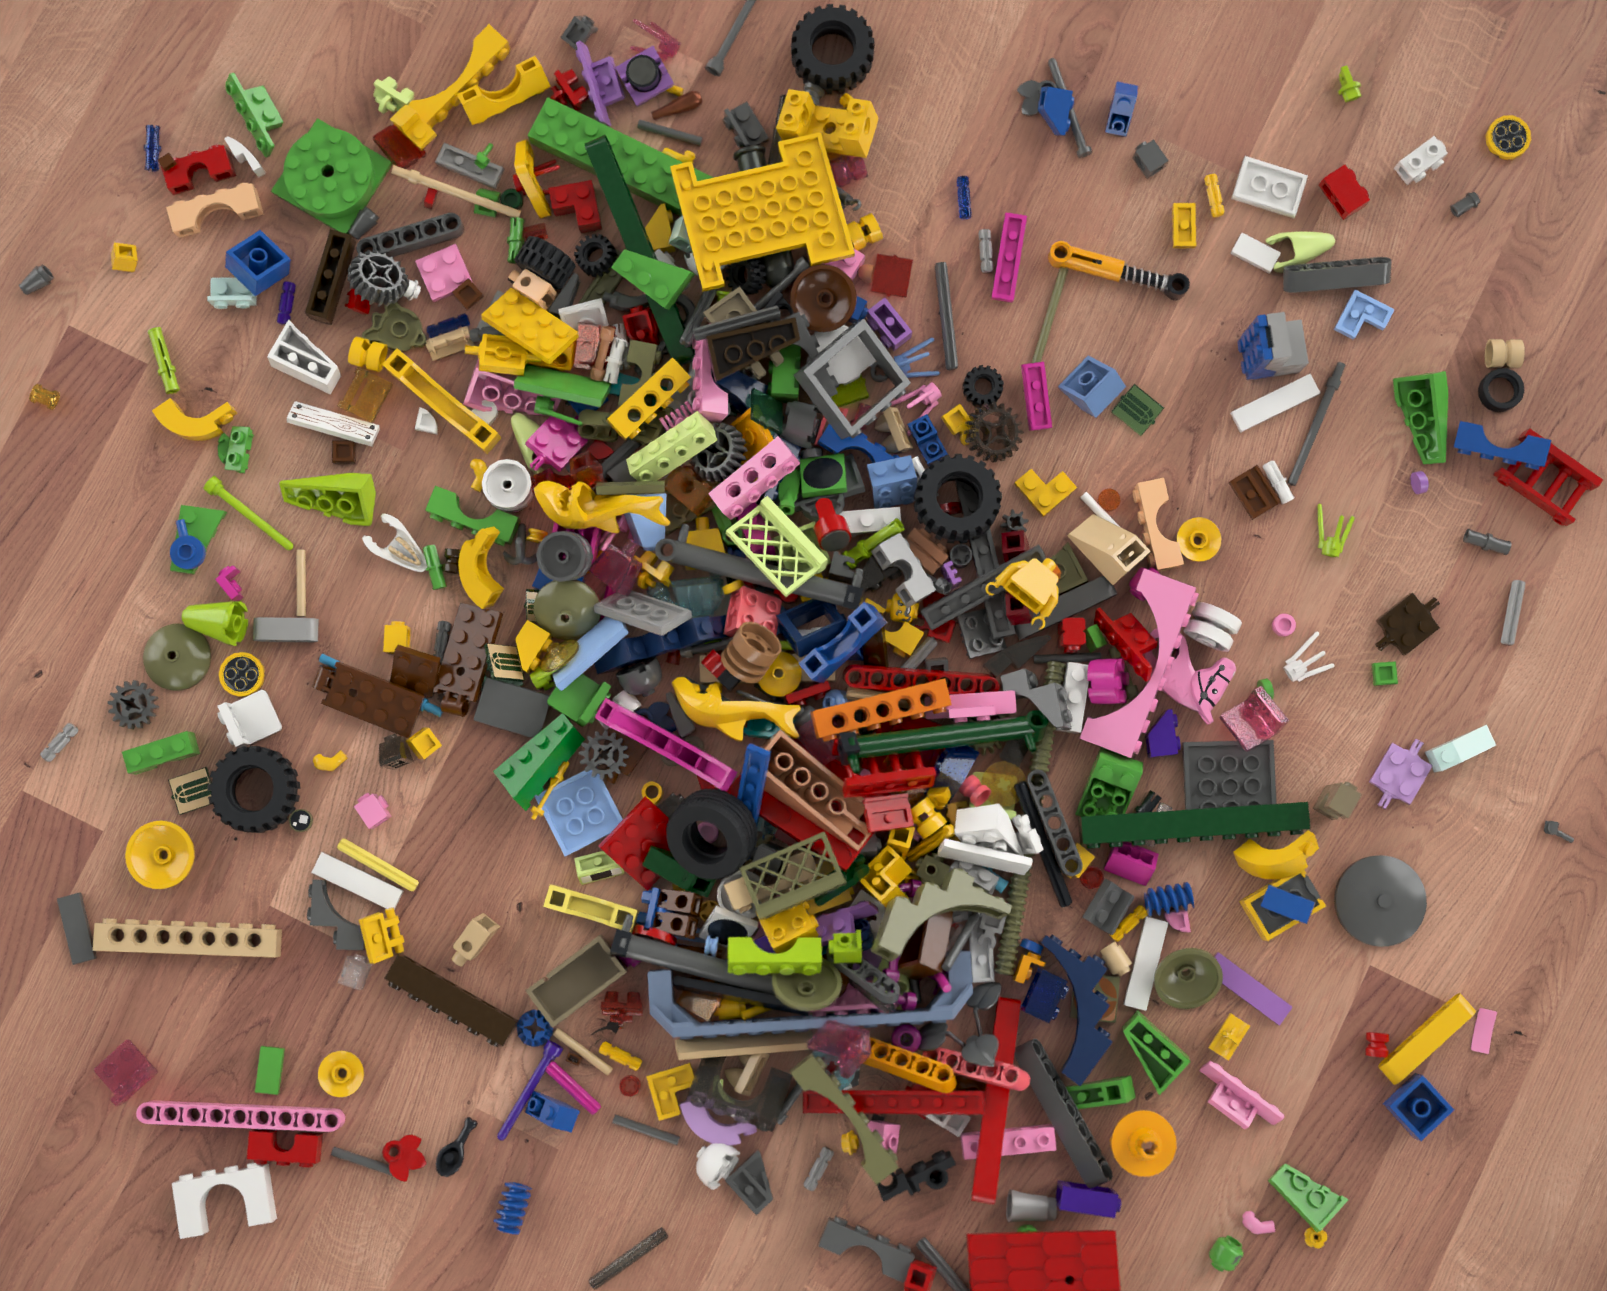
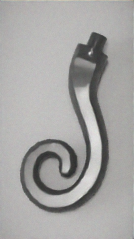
[602,291,696,328]

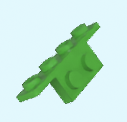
[225,73,284,157]

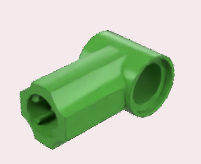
[711,506,743,548]

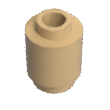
[1100,942,1132,977]

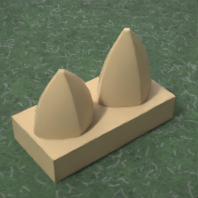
[874,407,913,454]
[724,1053,770,1096]

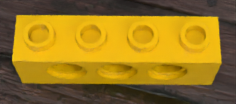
[606,357,691,440]

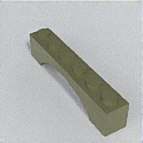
[790,1053,899,1185]

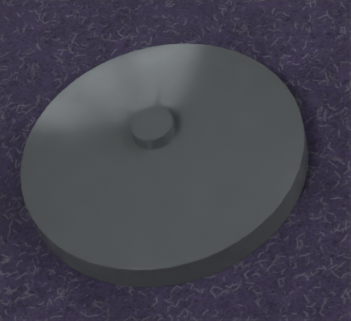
[1334,855,1427,947]

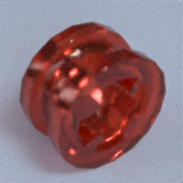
[619,1075,641,1097]

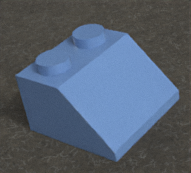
[1058,356,1126,418]

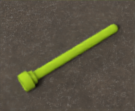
[203,476,294,550]

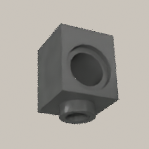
[1133,139,1169,179]

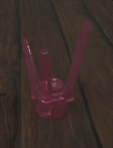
[630,19,681,60]

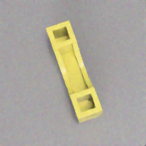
[543,884,639,932]

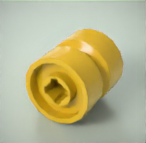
[847,213,883,251]
[348,336,388,372]
[911,796,947,839]

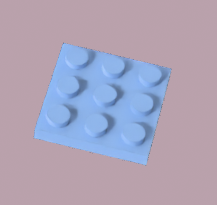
[534,770,623,857]

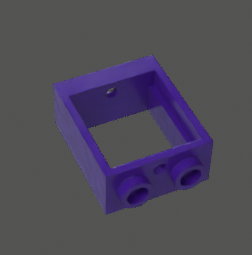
[1055,1180,1121,1218]

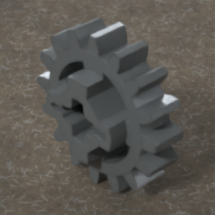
[107,680,159,730]
[579,730,629,780]

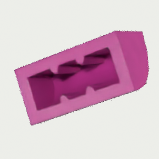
[1104,842,1159,886]

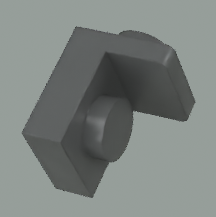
[560,15,598,50]

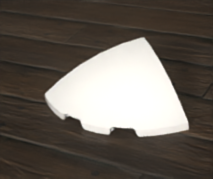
[802,326,884,388]

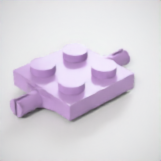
[1369,739,1432,809]

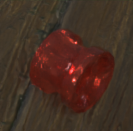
[1080,866,1104,889]

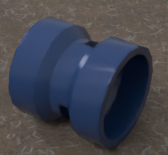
[854,919,875,951]

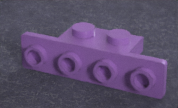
[576,41,625,127]
[816,901,879,947]

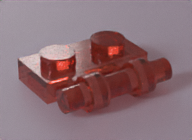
[573,322,617,370]

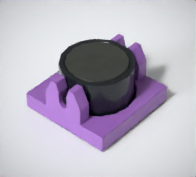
[615,46,675,107]

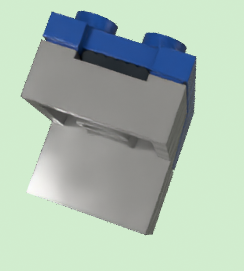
[1238,312,1309,380]

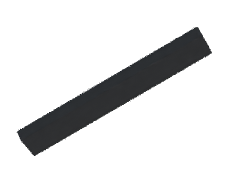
[673,975,810,1016]

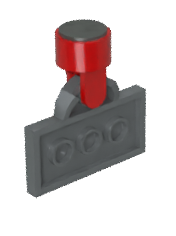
[775,454,865,551]

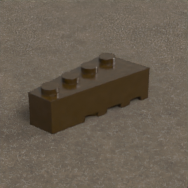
[705,317,800,382]

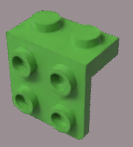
[547,674,611,727]

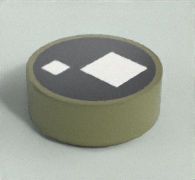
[289,809,313,832]

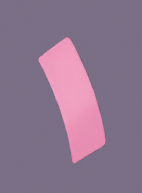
[1471,1008,1497,1054]

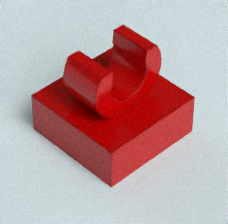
[345,289,371,315]

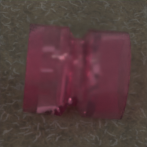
[829,155,868,188]

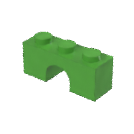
[122,731,200,775]

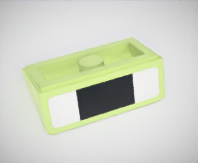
[574,851,624,885]

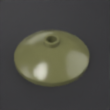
[533,580,601,641]
[143,624,211,691]
[1154,948,1223,1009]
[772,958,842,1011]

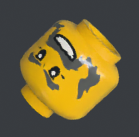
[886,593,919,623]

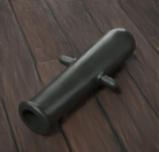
[733,145,795,289]

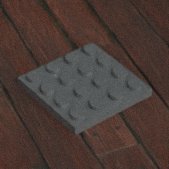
[1182,740,1277,810]

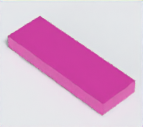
[1021,362,1052,431]

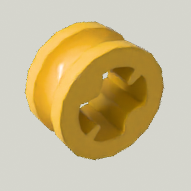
[526,528,548,543]

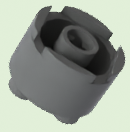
[780,401,821,449]

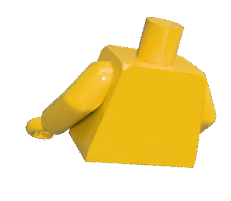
[985,558,1059,630]

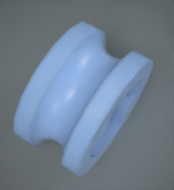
[704,935,719,957]

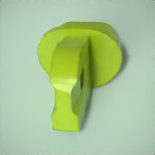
[1338,65,1361,102]

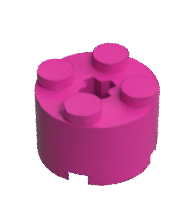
[1087,658,1129,704]

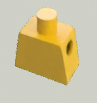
[685,517,725,570]

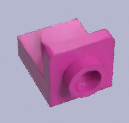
[215,566,244,601]

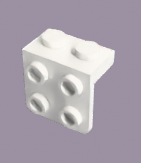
[217,690,282,748]

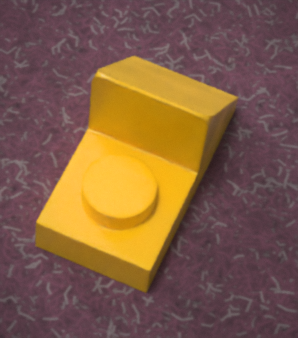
[390,104,437,151]

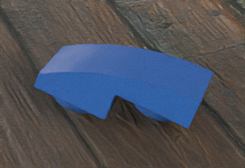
[907,414,948,467]
[1261,885,1315,924]

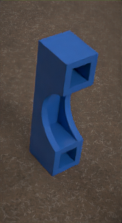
[1454,421,1551,470]
[817,424,900,463]
[798,602,887,683]

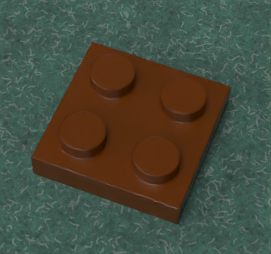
[390,645,441,698]

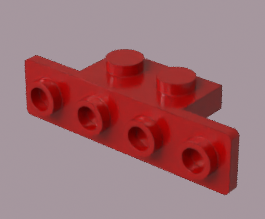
[1094,607,1157,681]

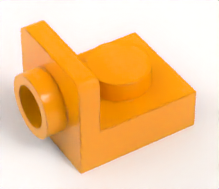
[1012,952,1045,984]

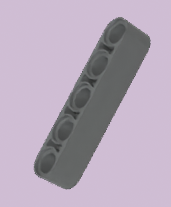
[356,213,464,257]
[1283,257,1392,293]
[1014,576,1118,641]
[1026,770,1083,876]

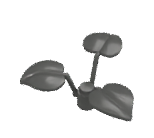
[918,982,1002,1067]

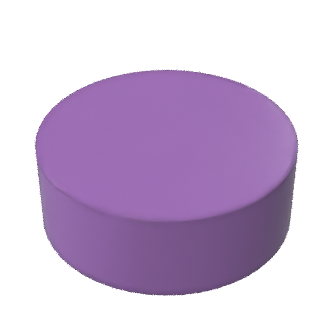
[1410,471,1429,494]

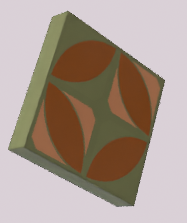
[1069,975,1120,1023]

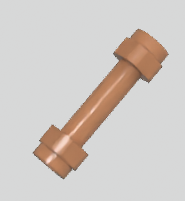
[590,326,615,381]

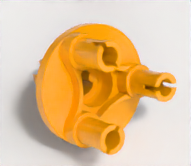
[1109,1110,1177,1177]

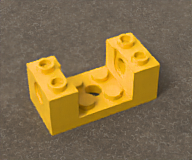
[776,89,879,158]

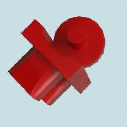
[551,69,589,112]

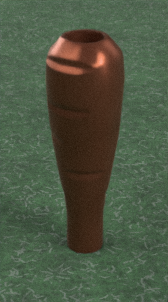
[651,90,703,120]

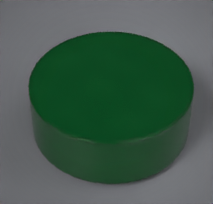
[500,189,523,210]

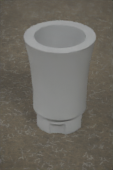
[1006,1189,1057,1222]

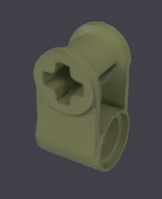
[578,409,619,442]

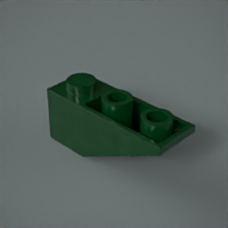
[642,845,716,898]

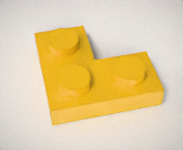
[1014,468,1077,517]
[646,1062,697,1121]

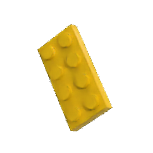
[481,288,579,365]

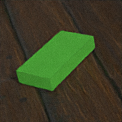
[255,1046,285,1095]

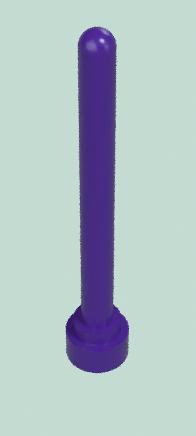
[497,1040,563,1141]

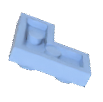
[1334,290,1395,340]

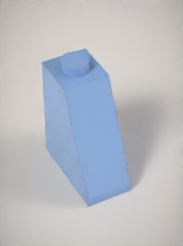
[624,493,667,551]

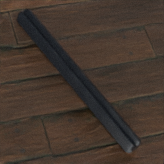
[1014,781,1072,907]

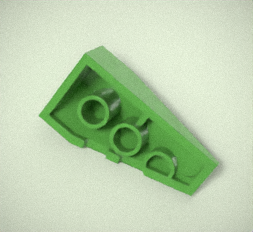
[1393,371,1448,464]

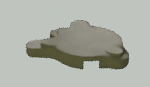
[362,302,427,352]

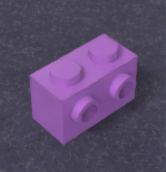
[866,298,912,351]

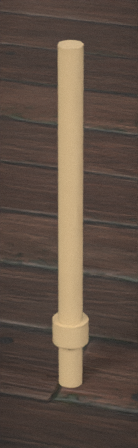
[391,165,521,218]

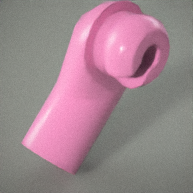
[1242,1211,1275,1234]

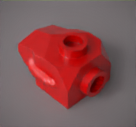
[622,305,659,345]

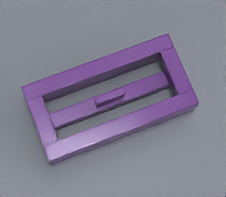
[941,561,962,590]

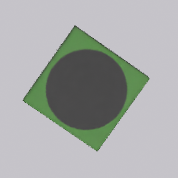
[800,453,847,498]

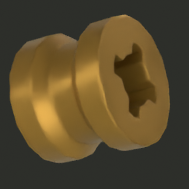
[700,900,720,922]

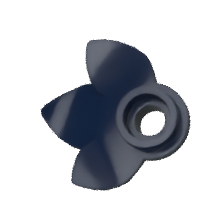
[635,702,677,733]

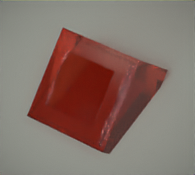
[524,223,549,240]

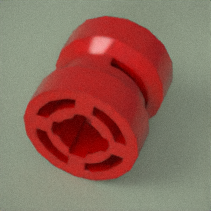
[1365,1032,1390,1058]

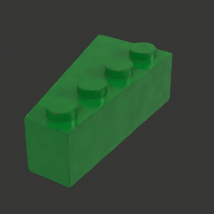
[493,713,585,811]

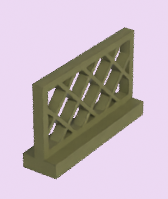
[739,832,847,920]

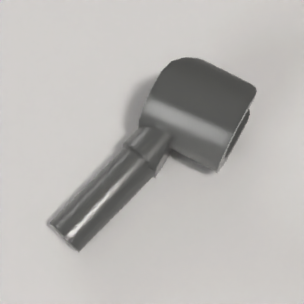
[1544,821,1574,843]

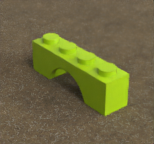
[728,937,822,975]

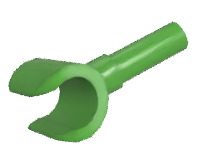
[474,143,493,170]

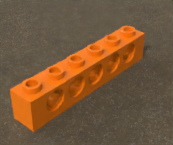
[810,679,952,742]

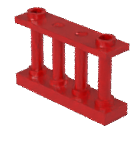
[1493,428,1603,526]
[832,729,937,798]

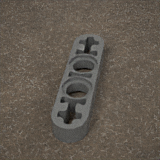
[826,946,900,1004]

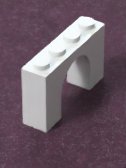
[172,1162,277,1239]

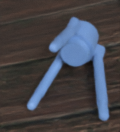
[894,337,940,378]

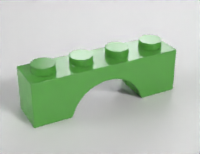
[425,486,521,546]

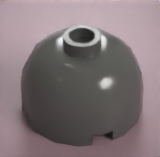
[616,657,662,697]

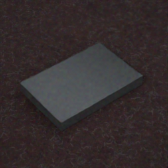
[474,677,550,738]

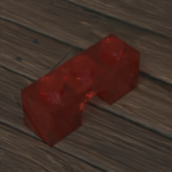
[531,450,604,496]

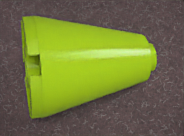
[182,601,248,646]

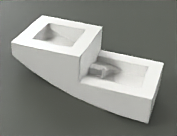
[224,136,266,178]
[925,1114,971,1137]

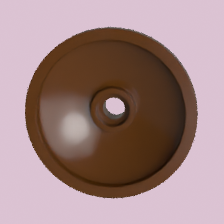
[790,264,857,332]

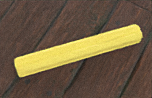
[337,839,419,891]

